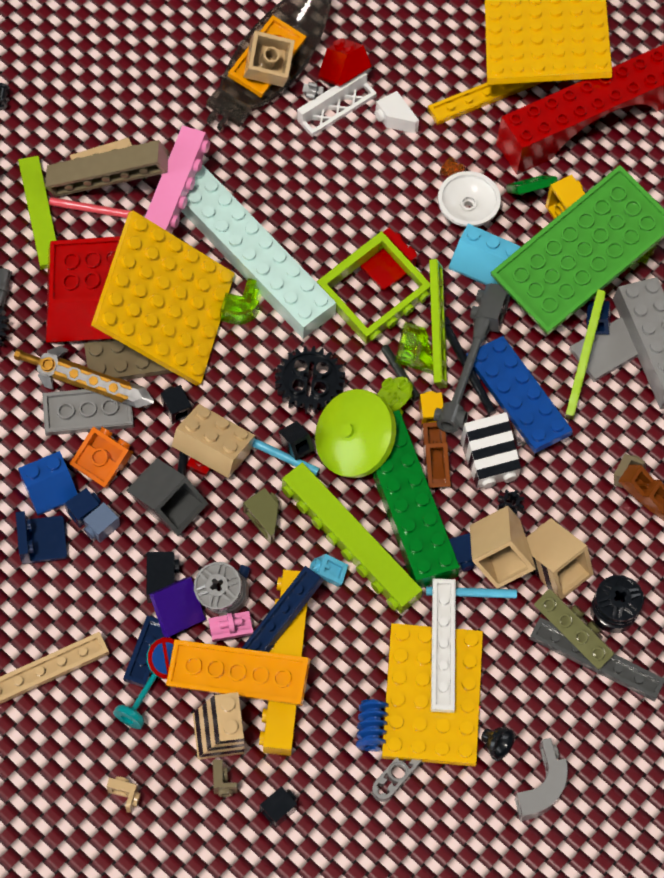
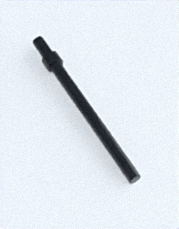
[445,317,496,416]

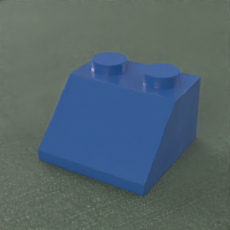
[18,451,78,516]

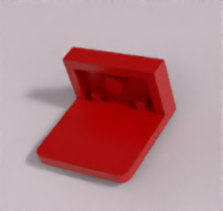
[360,227,417,290]

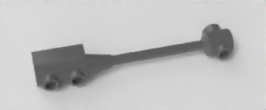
[434,283,510,433]

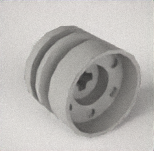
[194,562,249,615]

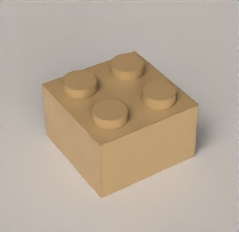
[244,31,295,87]

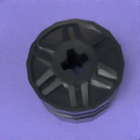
[590,575,644,633]

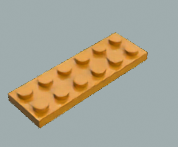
[166,640,311,706]

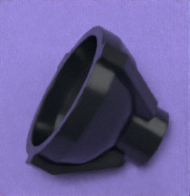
[481,727,515,761]

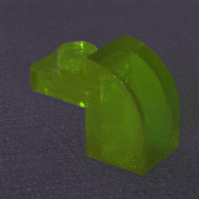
[220,278,259,325]

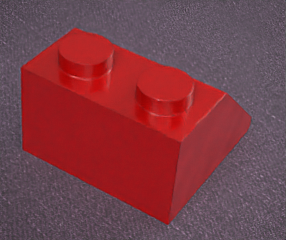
[318,38,372,87]

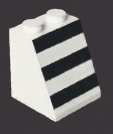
[460,412,521,488]

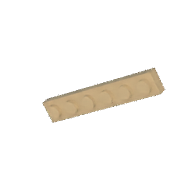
[0,632,109,704]

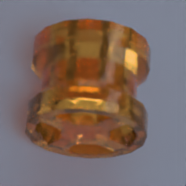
[440,156,465,177]

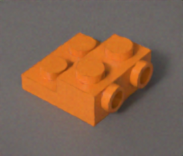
[69,426,133,488]

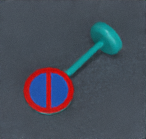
[113,637,174,729]

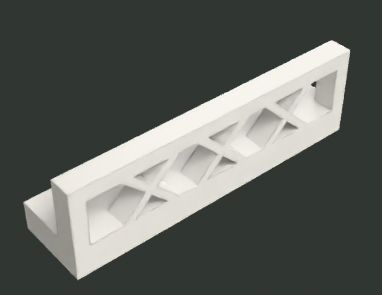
[297,71,377,137]

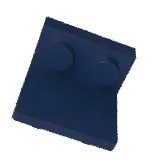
[15,511,67,564]

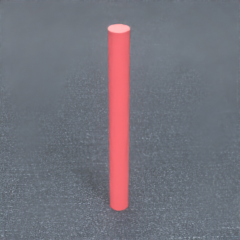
[49,197,131,218]

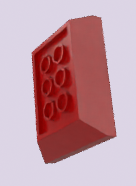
[46,236,121,343]

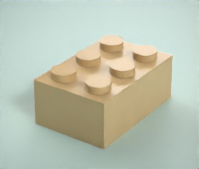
[172,404,255,478]

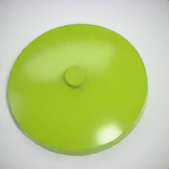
[315,389,396,478]

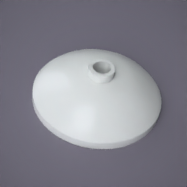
[438,171,501,227]

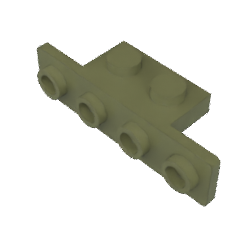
[534,589,614,669]

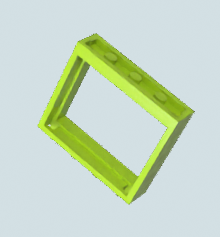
[316,231,430,344]

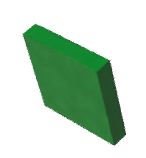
[506,175,558,194]

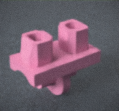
[208,611,253,642]

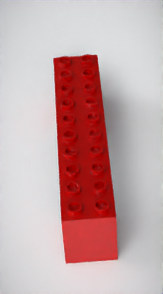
[496,44,664,175]

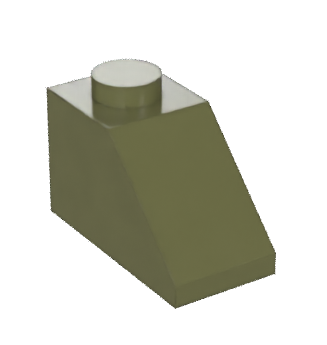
[243,488,279,544]

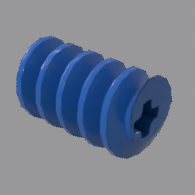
[356,699,388,752]

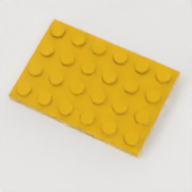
[382,623,483,767]

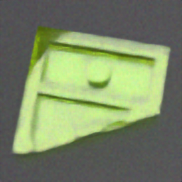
[395,322,433,374]

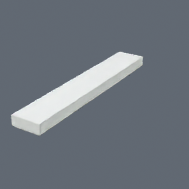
[431,578,456,713]

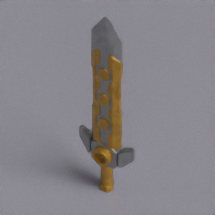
[14,346,154,408]

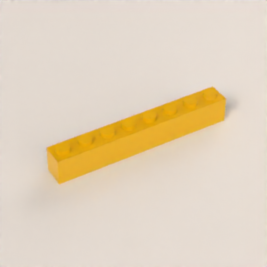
[259,569,308,756]

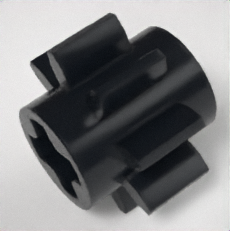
[497,489,524,515]

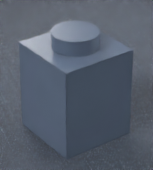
[83,502,120,543]

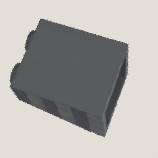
[126,458,209,536]

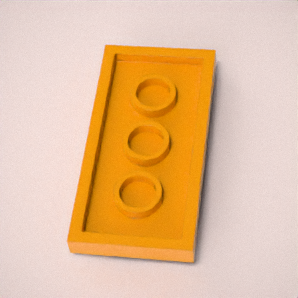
[228,15,306,98]

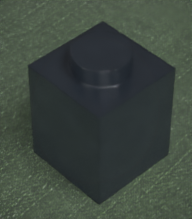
[161,385,192,424]
[278,421,314,460]
[260,786,297,828]

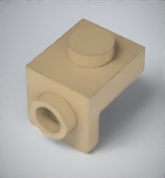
[106,776,141,813]

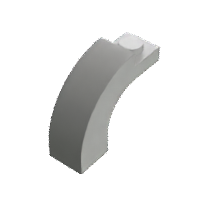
[515,738,568,822]

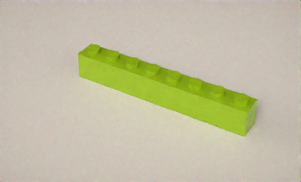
[282,462,423,614]

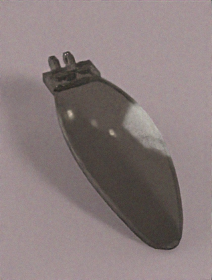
[206,0,332,131]

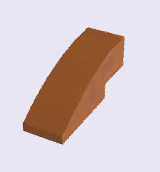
[421,422,451,488]
[618,465,664,521]

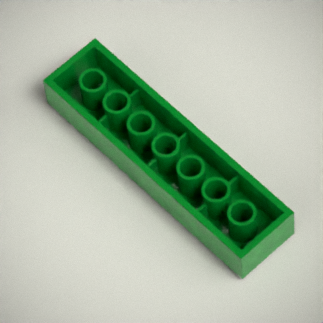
[371,410,460,588]

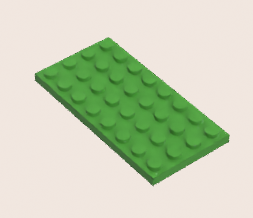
[491,165,664,335]

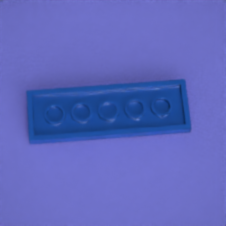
[466,336,573,454]

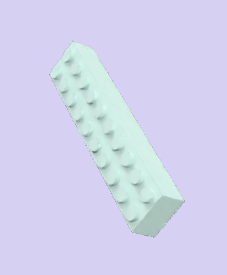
[181,164,336,339]

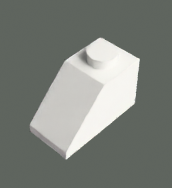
[375,91,419,133]

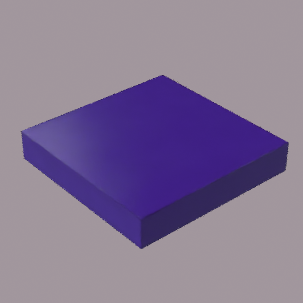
[149,577,206,637]

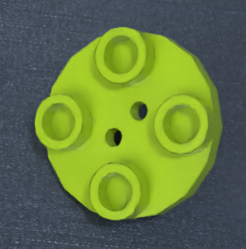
[377,377,413,415]

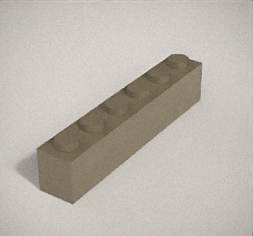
[45,140,169,197]

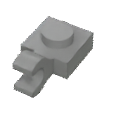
[302,82,325,99]

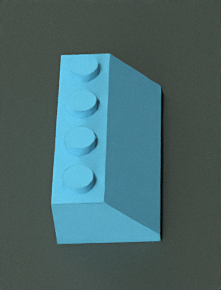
[448,224,521,285]

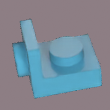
[310,554,348,587]

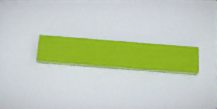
[18,156,56,269]
[429,259,447,389]
[565,289,606,419]

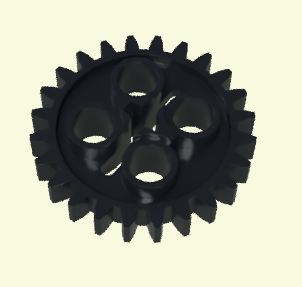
[275,346,345,414]

